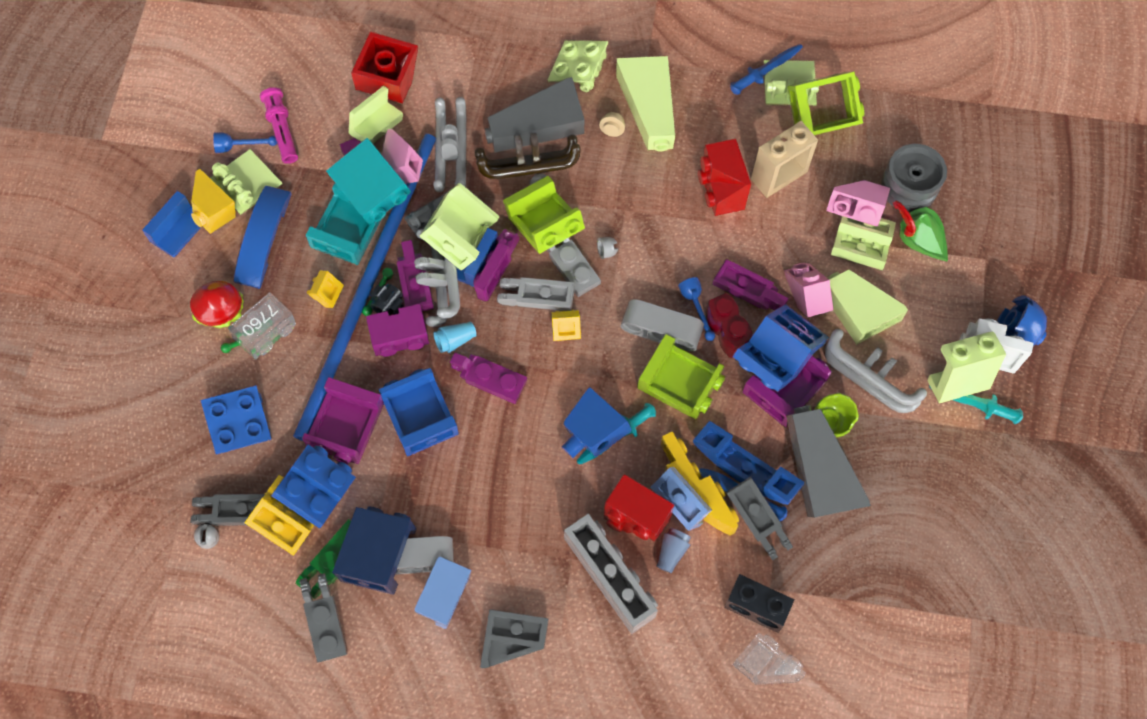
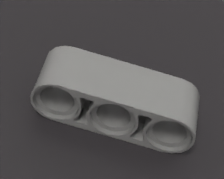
[620,299,704,352]
[395,536,454,575]

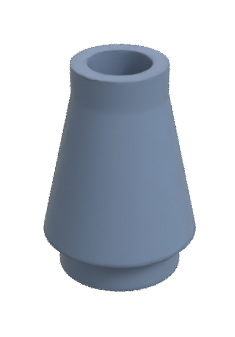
[656,528,691,574]

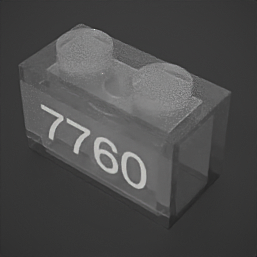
[228,292,296,360]

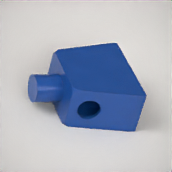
[561,387,632,458]

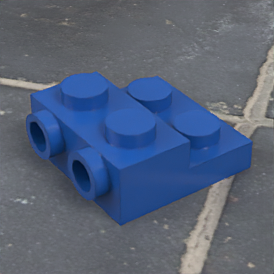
[271,444,356,529]

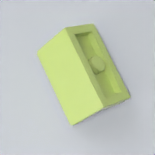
[349,86,403,144]

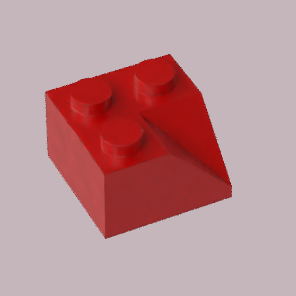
[351,32,418,104]
[698,138,751,216]
[604,474,675,542]

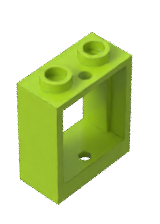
[787,72,864,135]

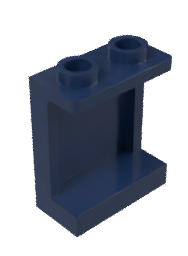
[332,506,417,595]

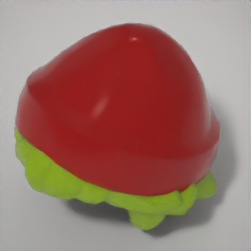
[190,281,244,328]

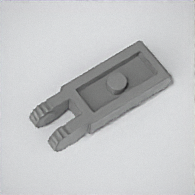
[547,238,601,297]
[497,277,575,311]

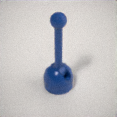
[213,132,277,153]
[678,277,715,341]

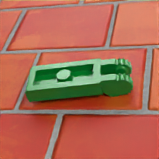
[295,519,351,599]

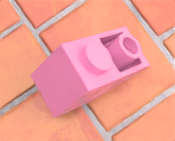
[382,129,423,184]
[826,180,890,227]
[784,263,833,317]

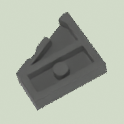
[480,609,549,668]

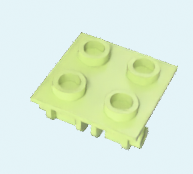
[547,41,608,92]
[764,60,819,105]
[210,149,282,215]

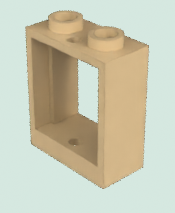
[751,121,818,198]

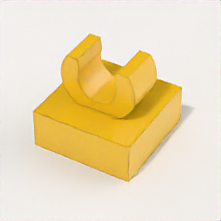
[306,270,344,308]
[551,309,581,341]

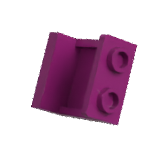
[742,356,832,428]
[302,377,384,465]

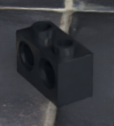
[724,574,795,633]

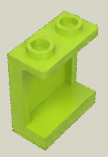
[503,176,585,254]
[638,334,726,420]

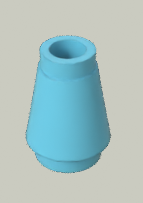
[433,321,476,353]

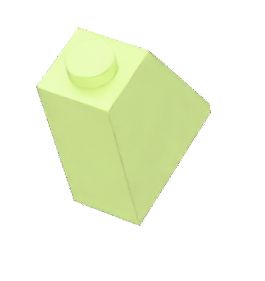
[827,270,908,345]

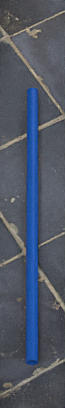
[293,134,436,441]

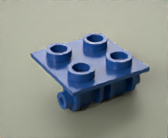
[200,385,272,455]

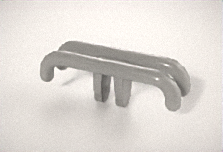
[433,97,467,192]
[414,229,460,327]
[825,329,927,413]

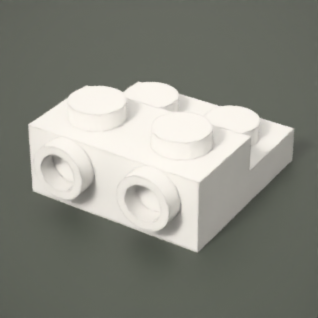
[960,318,1033,373]

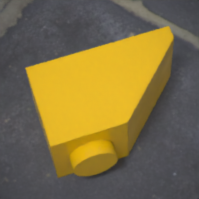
[191,169,236,234]

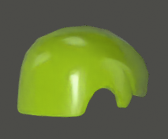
[814,393,859,438]

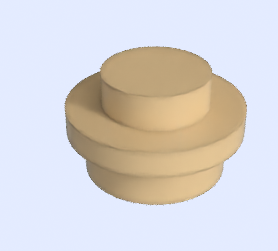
[599,112,625,137]

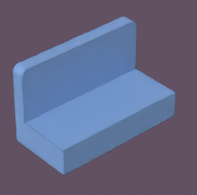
[650,467,712,531]
[415,557,471,629]

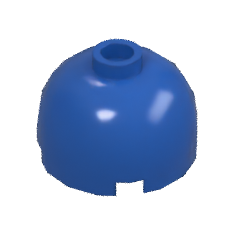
[997,295,1047,346]

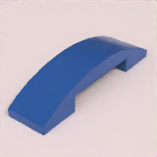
[233,185,292,289]
[693,421,804,505]

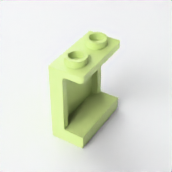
[420,183,499,270]
[927,331,1006,403]

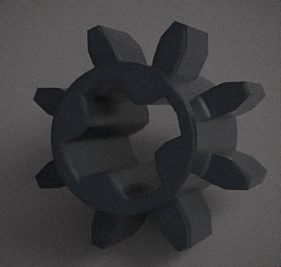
[370,284,404,315]

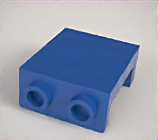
[379,368,459,457]

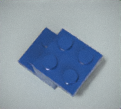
[733,304,829,392]

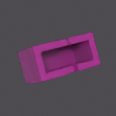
[366,304,429,357]

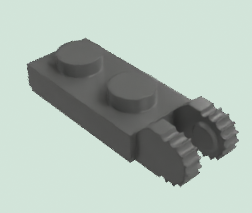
[726,477,793,560]
[190,494,265,526]
[300,573,348,663]

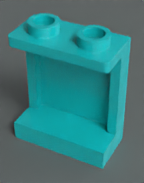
[326,138,411,225]
[306,183,381,265]

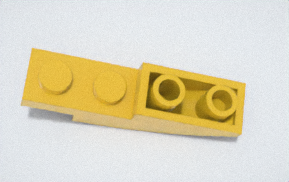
[661,431,739,535]

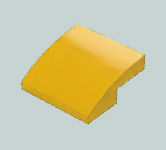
[245,475,314,556]

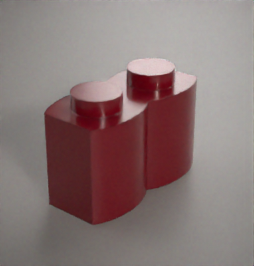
[706,293,753,358]

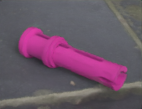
[260,87,298,164]

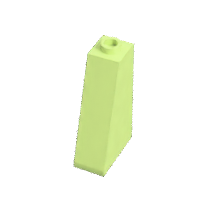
[616,56,675,151]

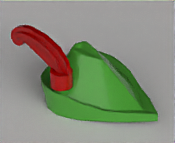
[893,201,948,262]

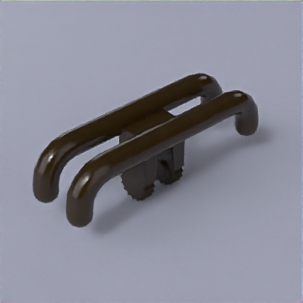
[475,133,581,179]

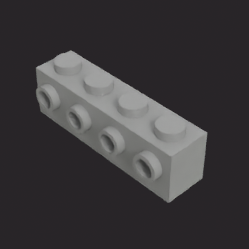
[564,514,658,634]

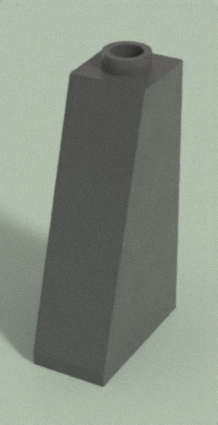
[484,77,585,153]
[786,405,871,518]

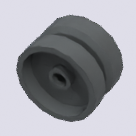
[881,143,947,212]

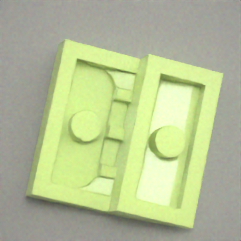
[831,216,896,270]

